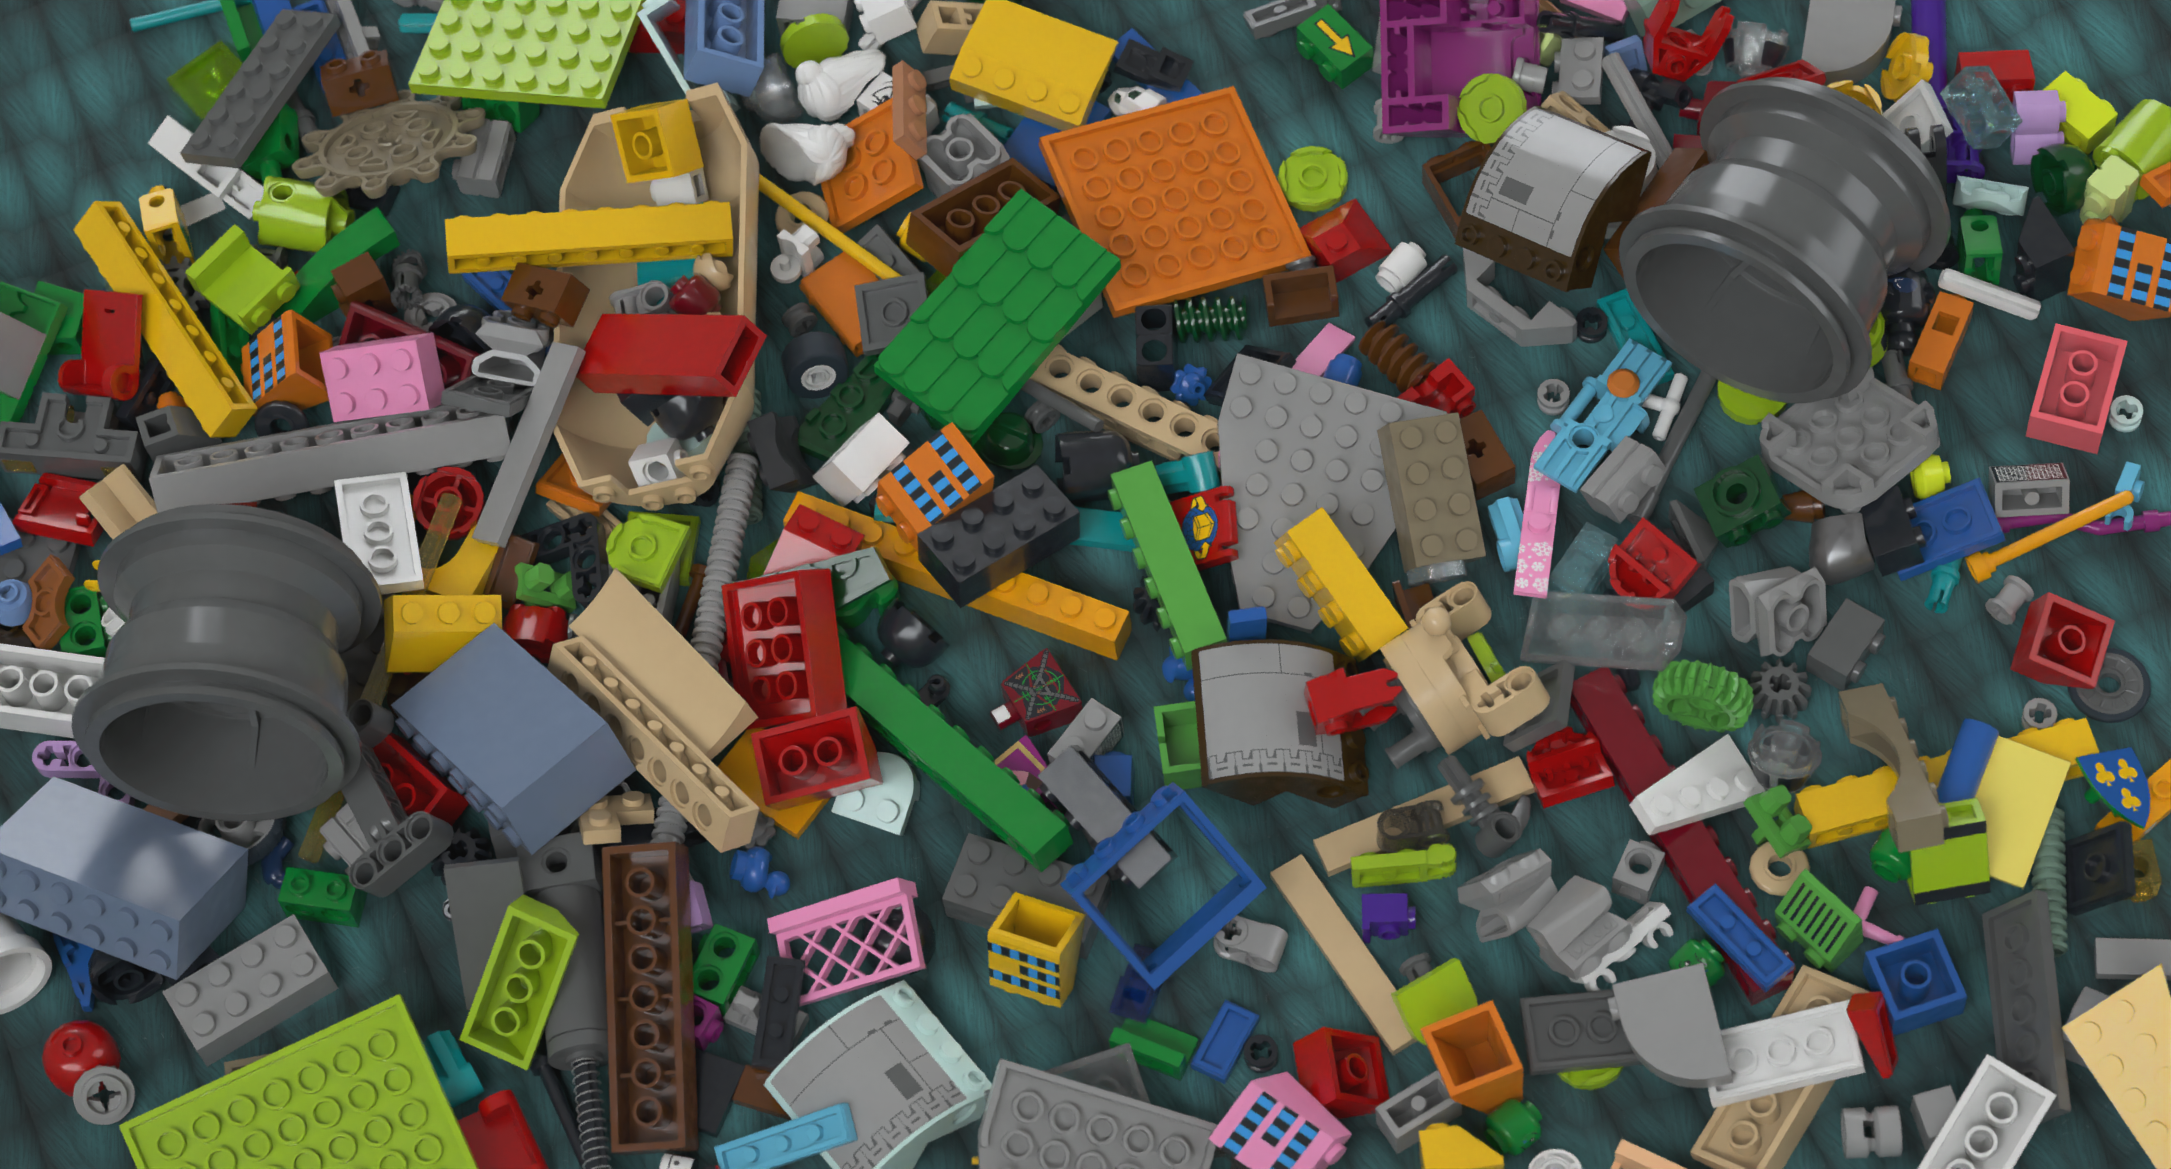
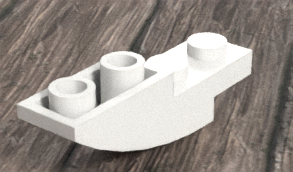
[148,115,264,221]

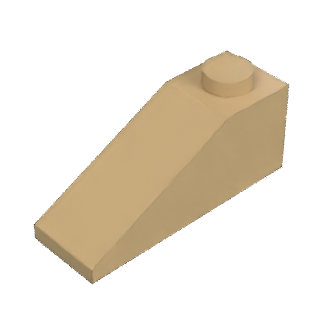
[916,0,984,55]

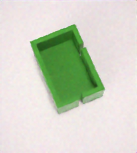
[1154,701,1202,790]

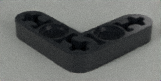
[520,513,609,609]

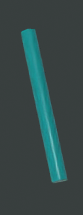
[130,0,252,32]

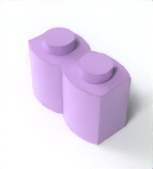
[2010,90,2066,165]

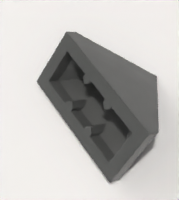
[1668,499,1720,571]

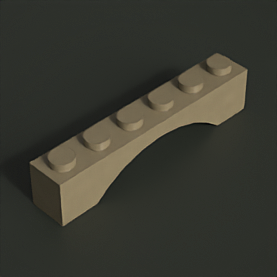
[1838,683,1949,853]

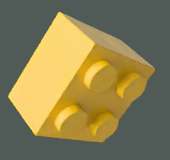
[610,98,704,183]

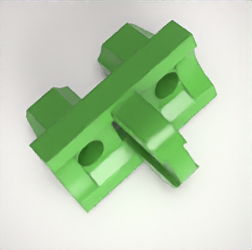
[514,562,576,613]
[1743,785,1812,858]

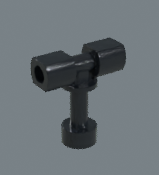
[1619,68,1693,129]

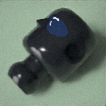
[1880,268,1935,356]

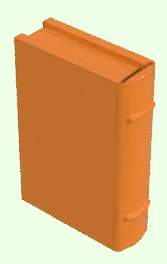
[799,252,880,357]

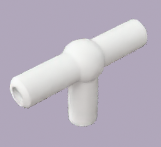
[1641,373,1688,441]

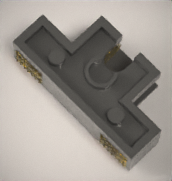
[0,392,148,482]

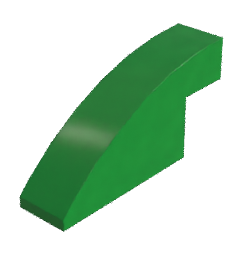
[273,207,400,323]

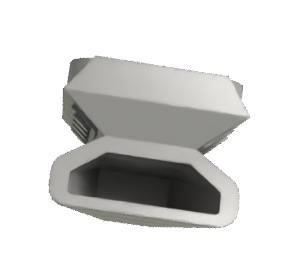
[917,113,1010,198]
[472,310,554,387]
[1729,566,1827,657]
[1457,848,1558,942]
[1526,875,1633,980]

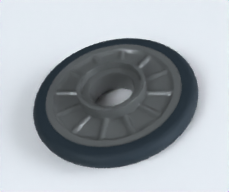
[2067,648,2151,723]

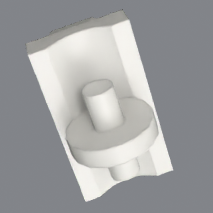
[770,224,824,284]

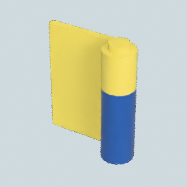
[1937,719,2071,889]

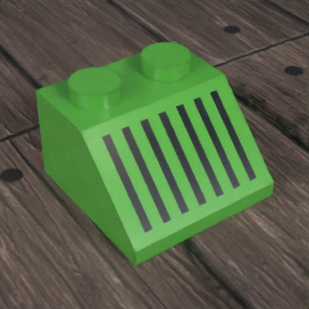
[1774,868,1863,973]

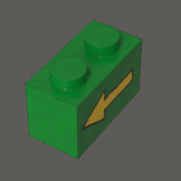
[1296,4,1374,90]

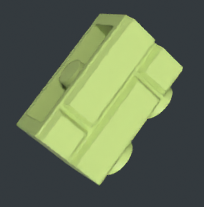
[2079,155,2140,225]

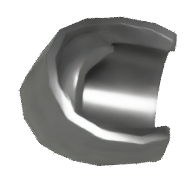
[1809,513,1875,585]

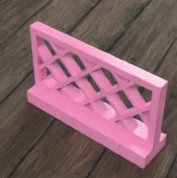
[767,877,925,1007]

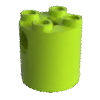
[2092,99,2171,203]
[252,176,355,253]

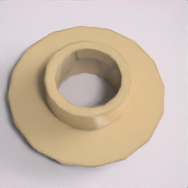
[775,191,829,234]
[1749,842,1810,896]

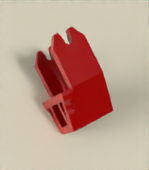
[1643,0,1734,82]
[1304,668,1402,736]

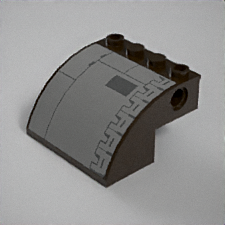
[1454,106,1652,292]
[1191,639,1369,809]

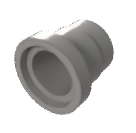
[1512,57,1548,94]

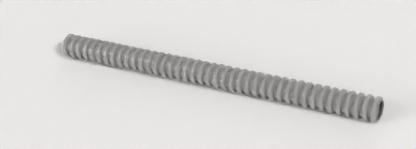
[650,453,759,844]

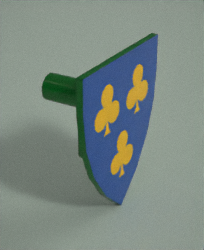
[2075,747,2150,829]

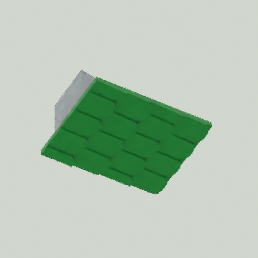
[874,189,1121,447]

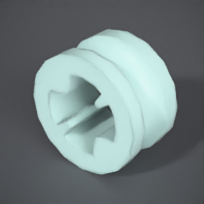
[2108,395,2143,433]

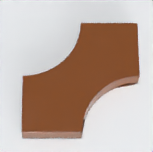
[22,554,75,650]

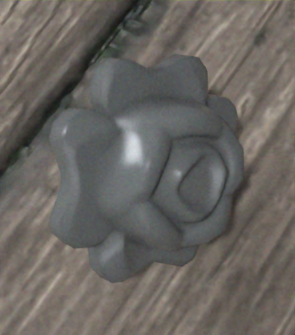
[743,812,776,850]

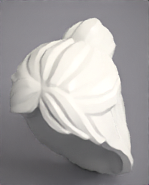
[795,48,886,122]
[759,123,855,186]

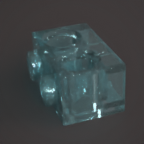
[1940,66,2023,150]
[1548,522,1618,614]

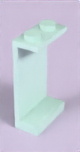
[637,0,740,112]

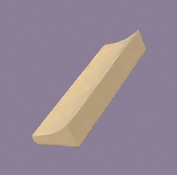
[569,567,758,760]
[1690,965,1870,1169]

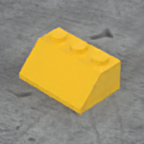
[384,595,502,673]

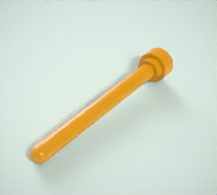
[1965,490,2134,584]

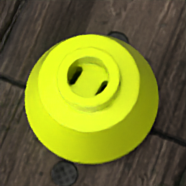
[1910,454,1951,500]

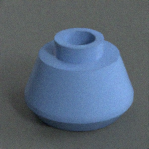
[0,579,32,626]

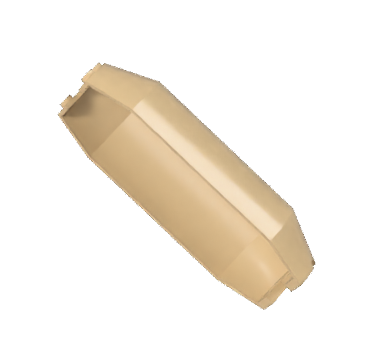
[553,83,759,511]

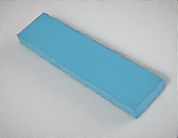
[714,1103,858,1169]

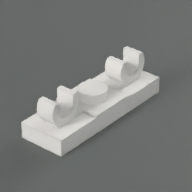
[1569,901,1673,992]

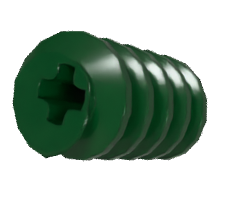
[1174,295,1247,344]

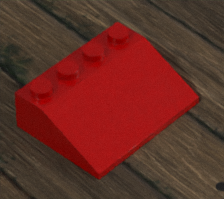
[721,569,847,731]

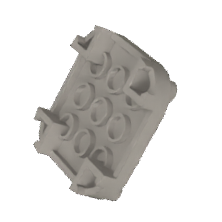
[1759,367,1940,514]

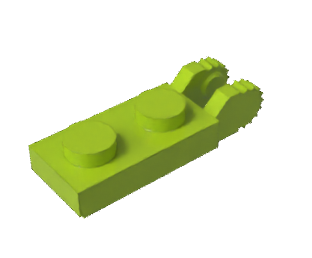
[1350,843,1456,888]

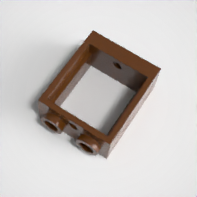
[1422,141,1491,248]

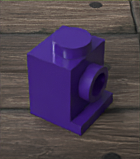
[1362,893,1416,943]

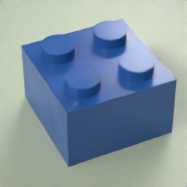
[1862,929,1967,1036]

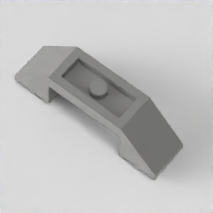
[1463,248,1577,347]

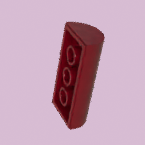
[338,301,481,389]

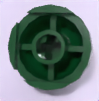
[2030,143,2098,217]

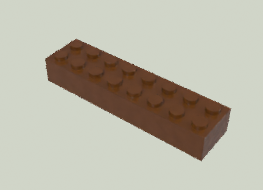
[602,841,699,1156]

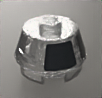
[1722,22,1790,79]
[1747,719,1822,793]

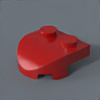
[1608,517,1702,606]
[1526,726,1615,808]

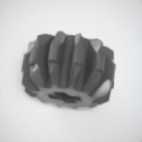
[1750,658,1812,724]

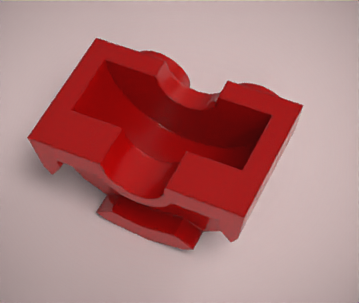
[1397,358,1476,419]
[502,604,568,664]

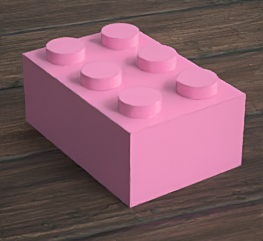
[319,332,445,422]

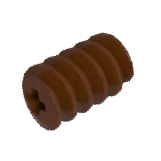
[1358,320,1438,393]

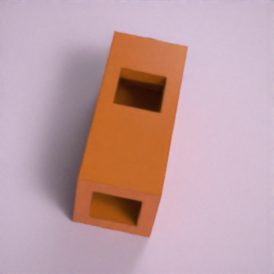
[1907,291,1974,391]

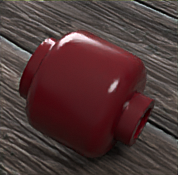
[669,274,723,315]

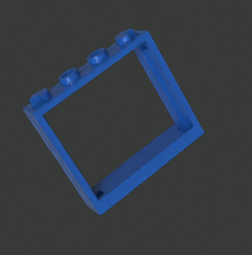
[1060,782,1267,990]

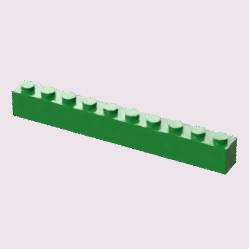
[837,624,1073,873]

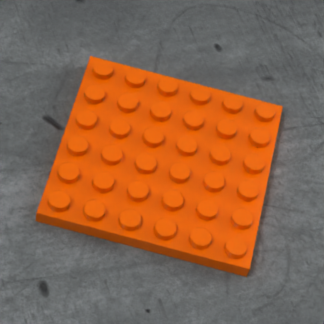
[1038,86,1312,318]

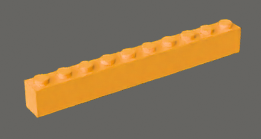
[783,491,1132,661]

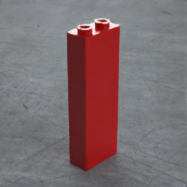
[576,314,767,397]

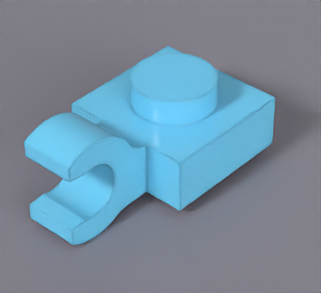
[2104,461,2145,531]

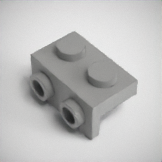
[1552,37,1605,105]

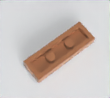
[892,60,927,160]

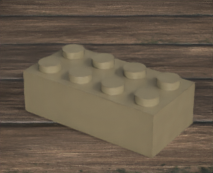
[1377,412,1486,573]

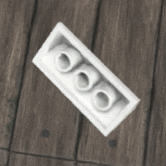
[1918,1054,2056,1169]

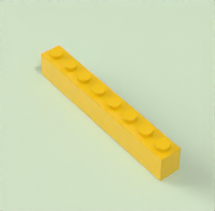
[445,200,733,274]
[73,201,258,438]
[1794,718,2100,849]

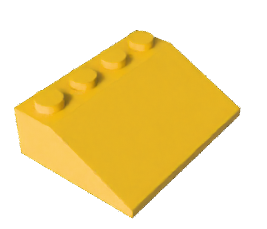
[949,0,1118,131]

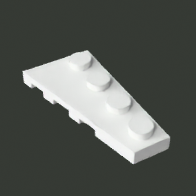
[1630,734,1765,836]

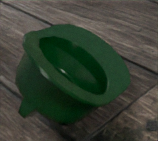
[972,412,1043,471]

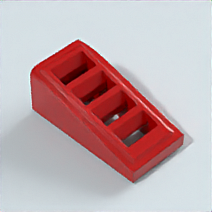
[1846,991,1899,1079]

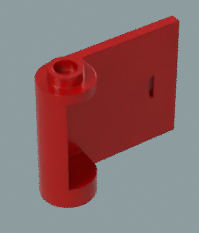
[58,289,143,401]
[458,1090,549,1169]

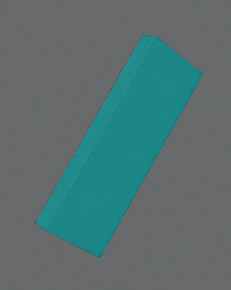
[1596,289,1674,386]

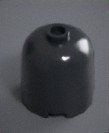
[1055,430,1140,504]

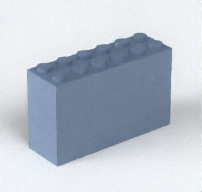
[391,623,636,855]
[0,776,249,980]

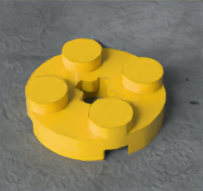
[1880,32,1933,102]

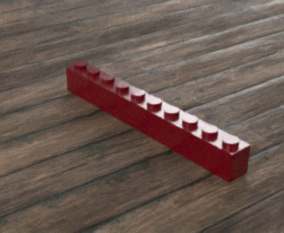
[1570,665,1796,1006]

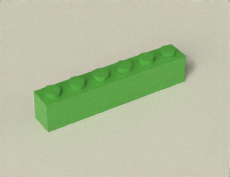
[1107,460,1227,671]

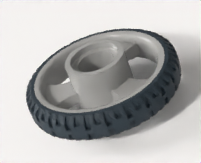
[194,817,286,866]

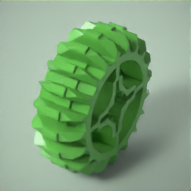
[1652,659,1754,733]

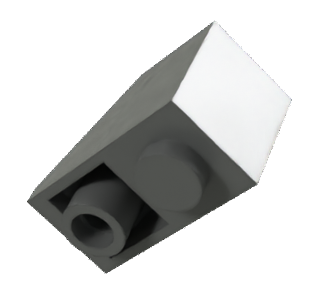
[135,405,222,463]

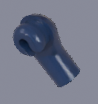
[261,836,294,889]

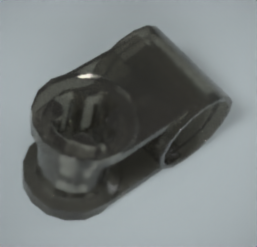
[1376,800,1451,853]

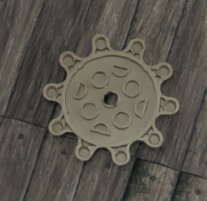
[292,89,485,199]

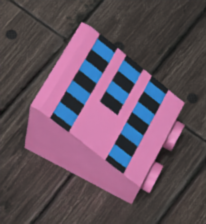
[1208,1072,1352,1169]

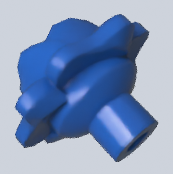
[1170,363,1212,406]

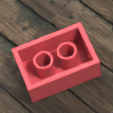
[2025,323,2128,454]

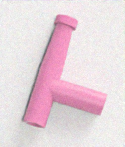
[1853,886,1905,945]

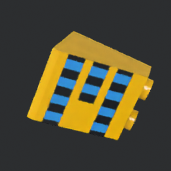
[987,892,1086,1008]

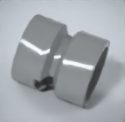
[1841,1106,1902,1159]

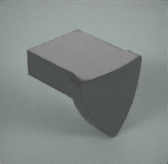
[923,65,974,104]

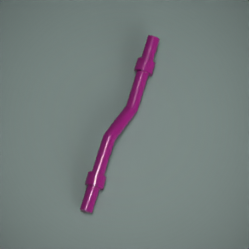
[1997,509,2171,536]

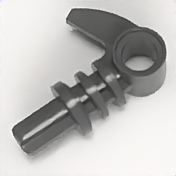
[1437,755,1531,858]

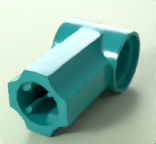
[1155,451,1221,495]
[423,1030,485,1109]

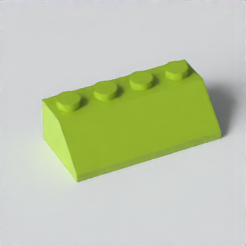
[459,894,579,1070]

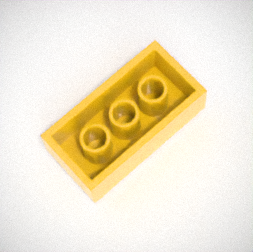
[1274,507,1408,662]

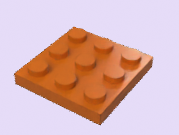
[821,98,924,233]

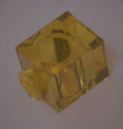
[2121,839,2162,902]

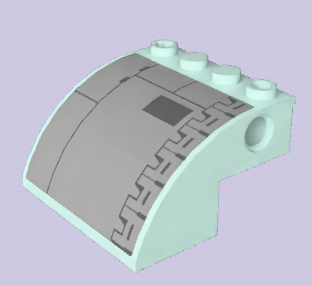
[764,980,992,1169]

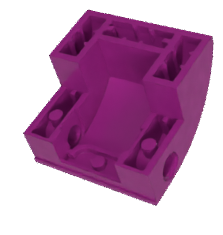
[1380,0,1541,138]

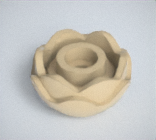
[693,253,734,292]

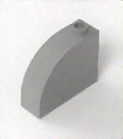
[1801,0,1902,86]
[1608,963,1733,1088]

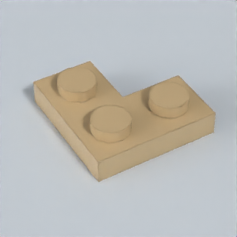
[577,791,654,845]

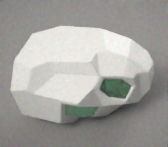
[1108,86,1167,117]

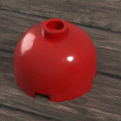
[412,467,486,540]
[42,1020,121,1097]

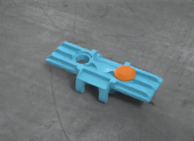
[1533,338,1672,493]

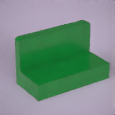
[219,0,263,64]
[1109,1012,1198,1081]

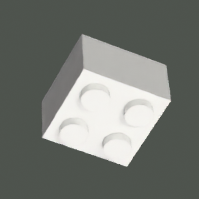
[812,413,910,507]

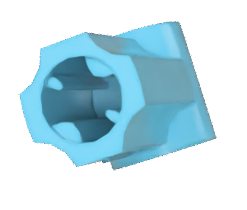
[1488,496,1523,572]

